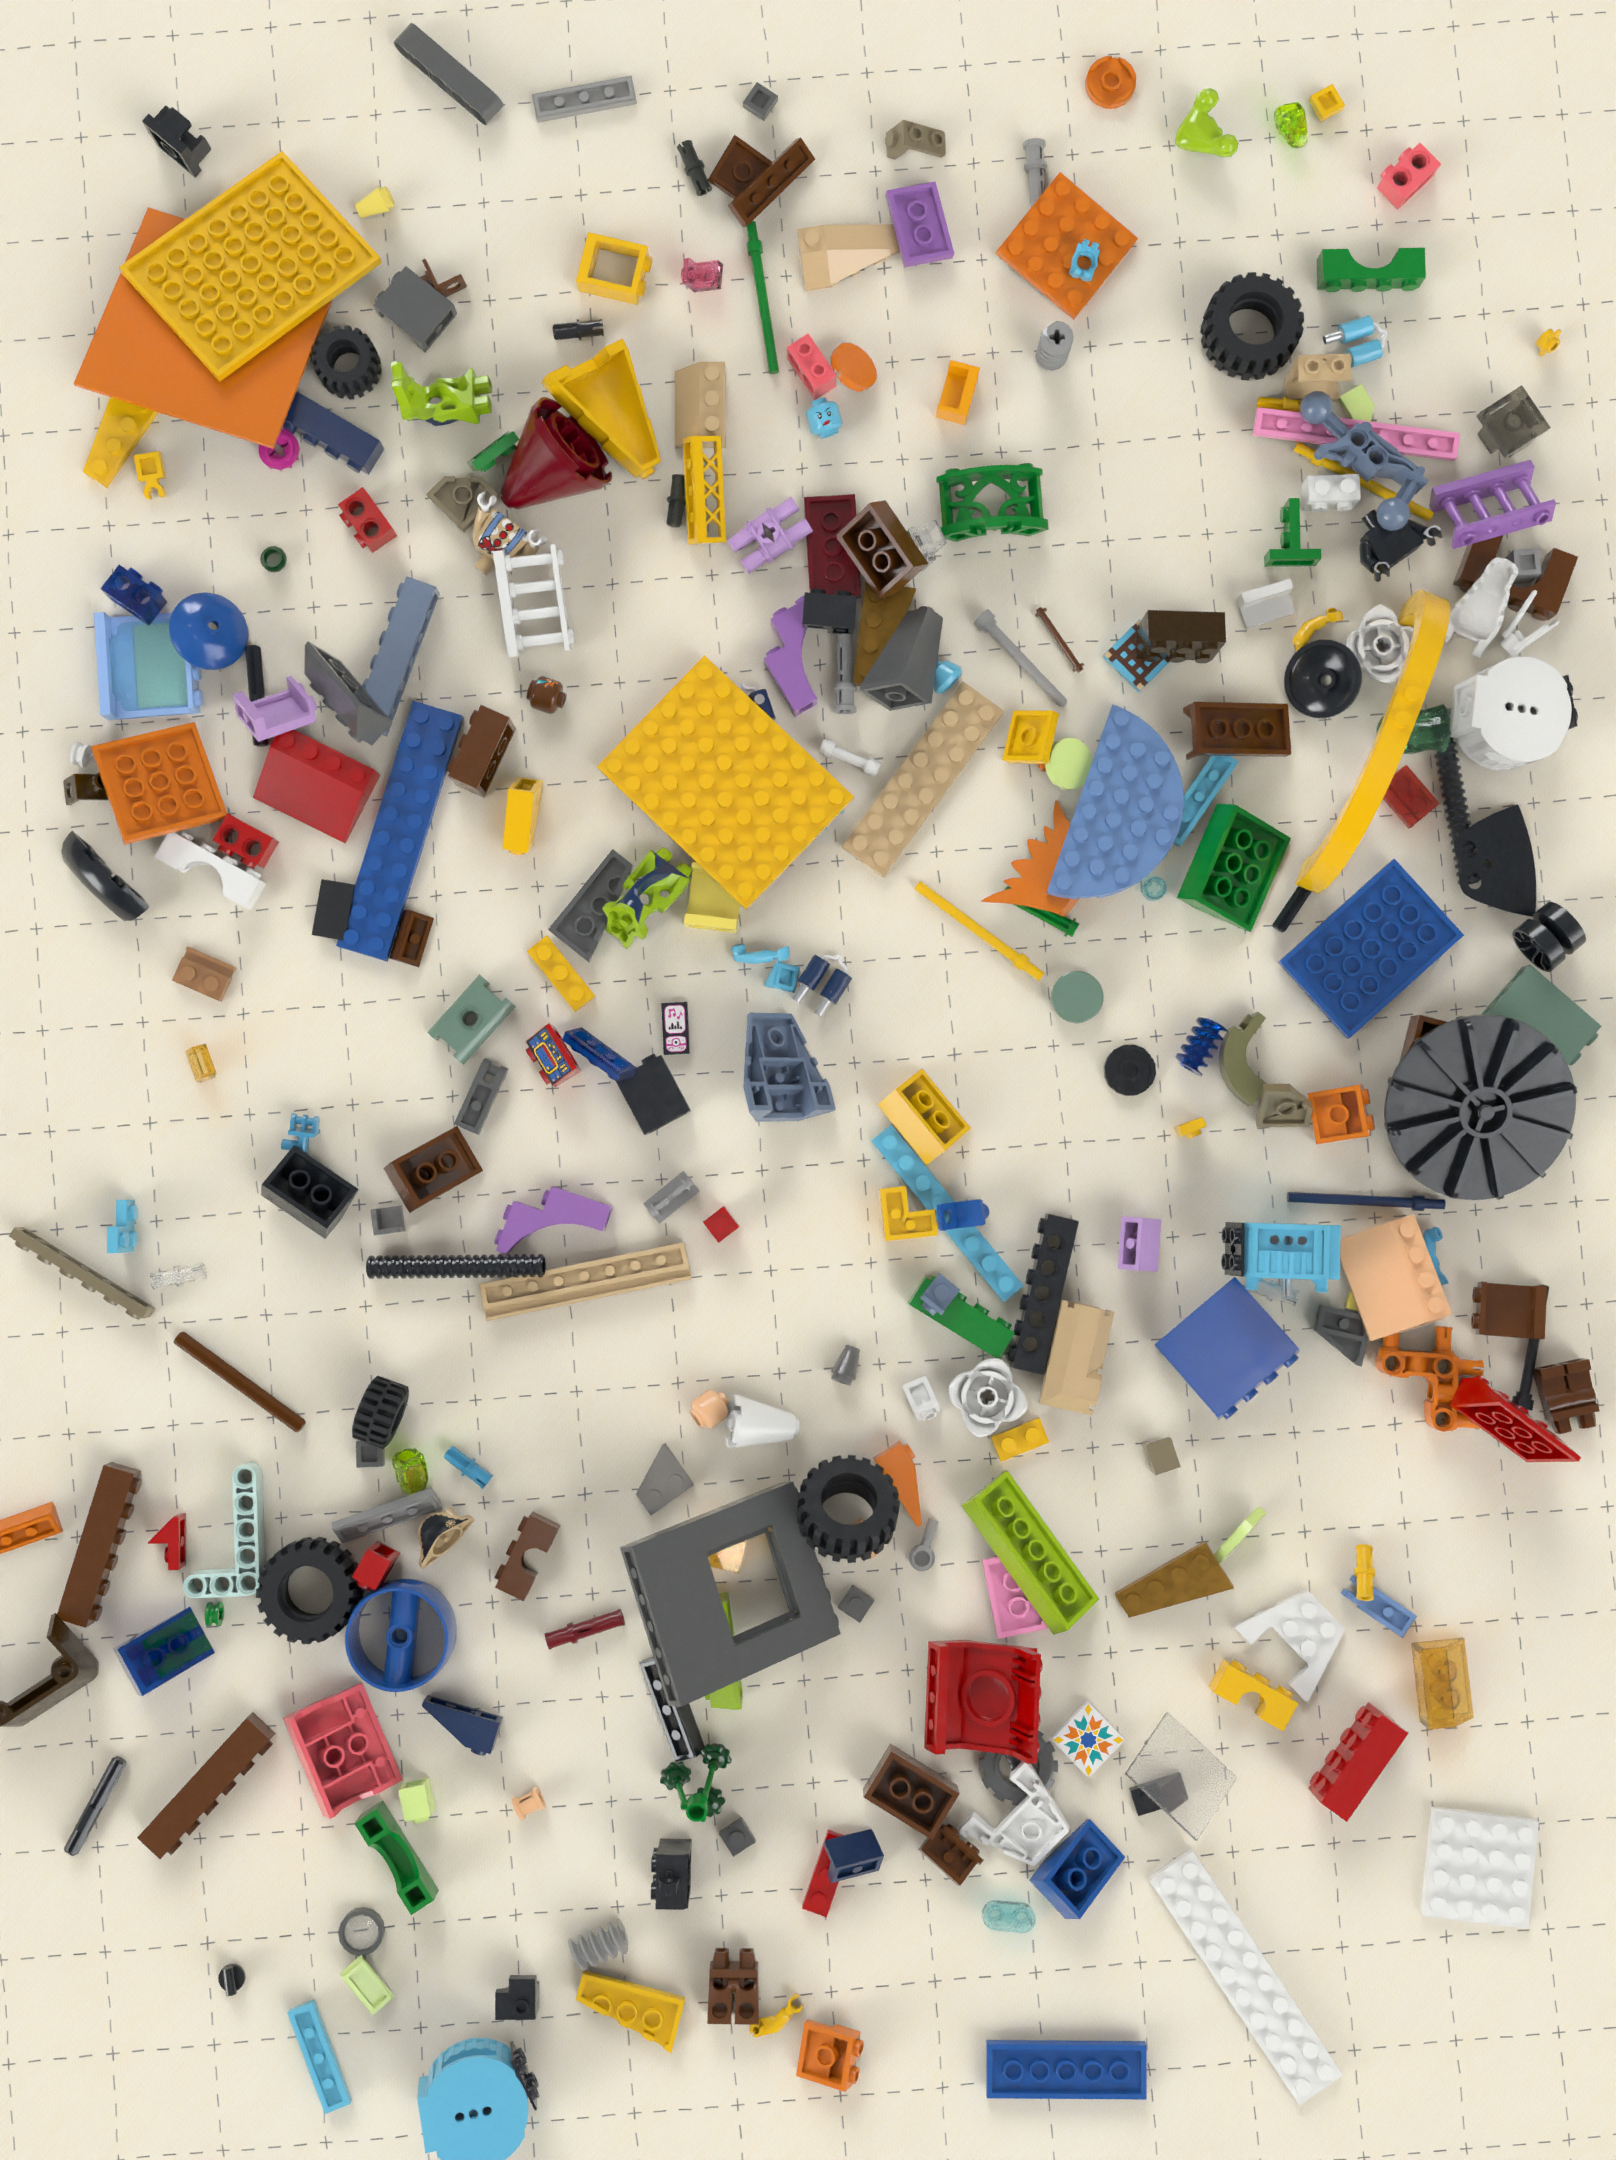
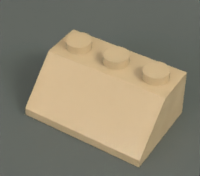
[675,362,726,448]

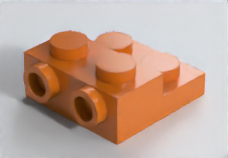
[1307,1084,1375,1144]
[796,2019,864,2092]

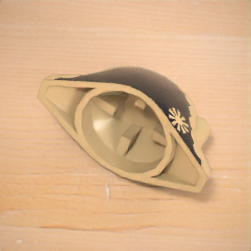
[418,1507,475,1569]

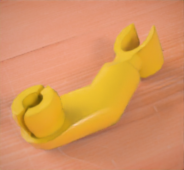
[1292,607,1343,651]
[749,1993,804,2038]

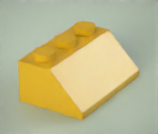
[877,1069,971,1165]

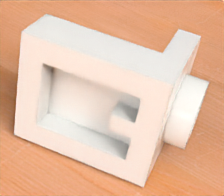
[902,1375,941,1421]

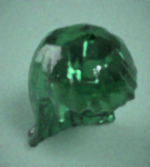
[1376,704,1452,754]

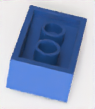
[1029,1819,1125,1919]

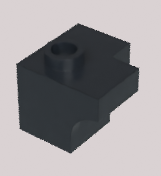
[495,1975,539,2020]

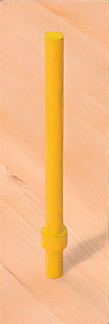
[1293,442,1434,522]
[915,881,1045,981]

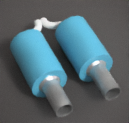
[1323,315,1388,368]

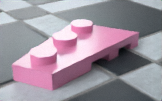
[981,1556,1048,1639]

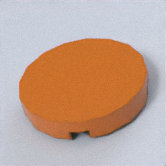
[1085,56,1136,109]
[830,343,877,392]

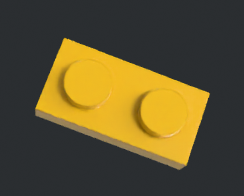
[990,1417,1049,1462]

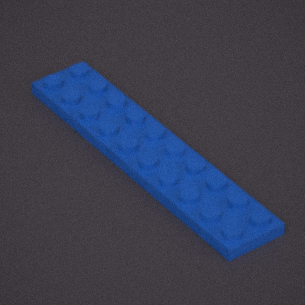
[336,701,464,962]

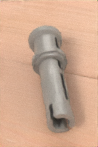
[1023,138,1047,207]
[834,634,857,714]

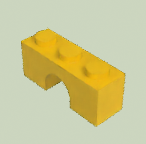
[1209,1659,1298,1731]

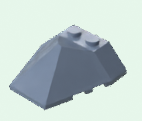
[743,1012,836,1122]

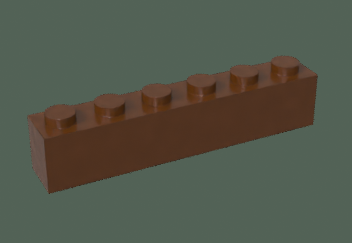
[57,1462,142,1628]
[137,1712,276,1859]

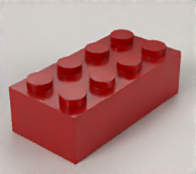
[1308,1702,1409,1822]

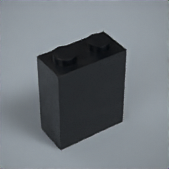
[615,1054,691,1135]

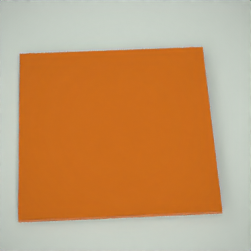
[74,207,333,449]

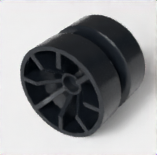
[1512,902,1586,972]

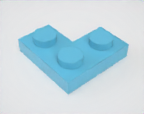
[107,1200,138,1253]

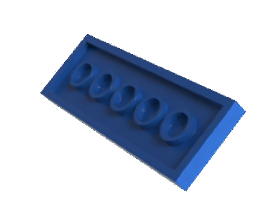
[986,2040,1147,2100]

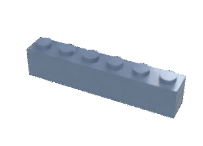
[362,576,440,736]

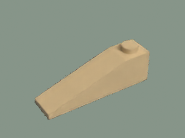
[797,224,900,291]

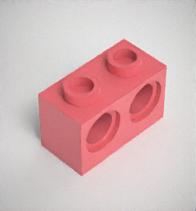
[1377,143,1441,210]
[787,334,837,400]

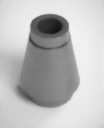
[831,1345,860,1386]

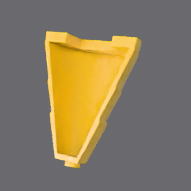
[542,338,661,480]

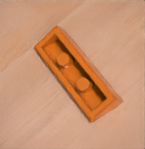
[0,1502,63,1554]

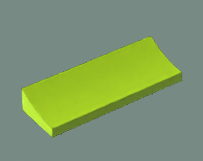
[961,1470,1099,1635]

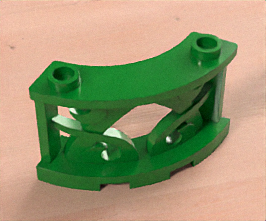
[936,463,1049,542]

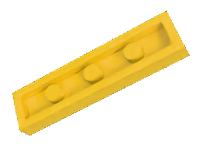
[683,436,726,545]

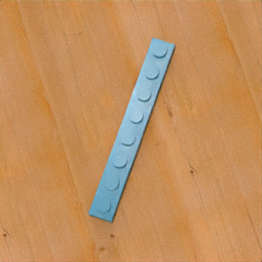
[871,1125,1024,1302]

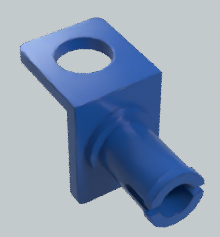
[937,1199,989,1231]

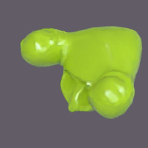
[1175,88,1239,158]

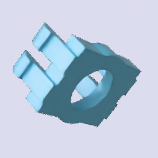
[1069,239,1100,282]

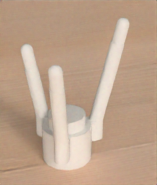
[1500,590,1559,657]

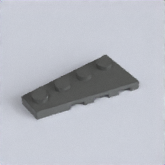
[548,849,634,963]

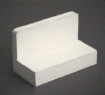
[1236,578,1295,629]

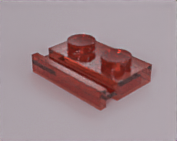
[1383,765,1440,829]

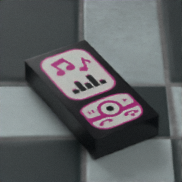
[661,1002,690,1055]

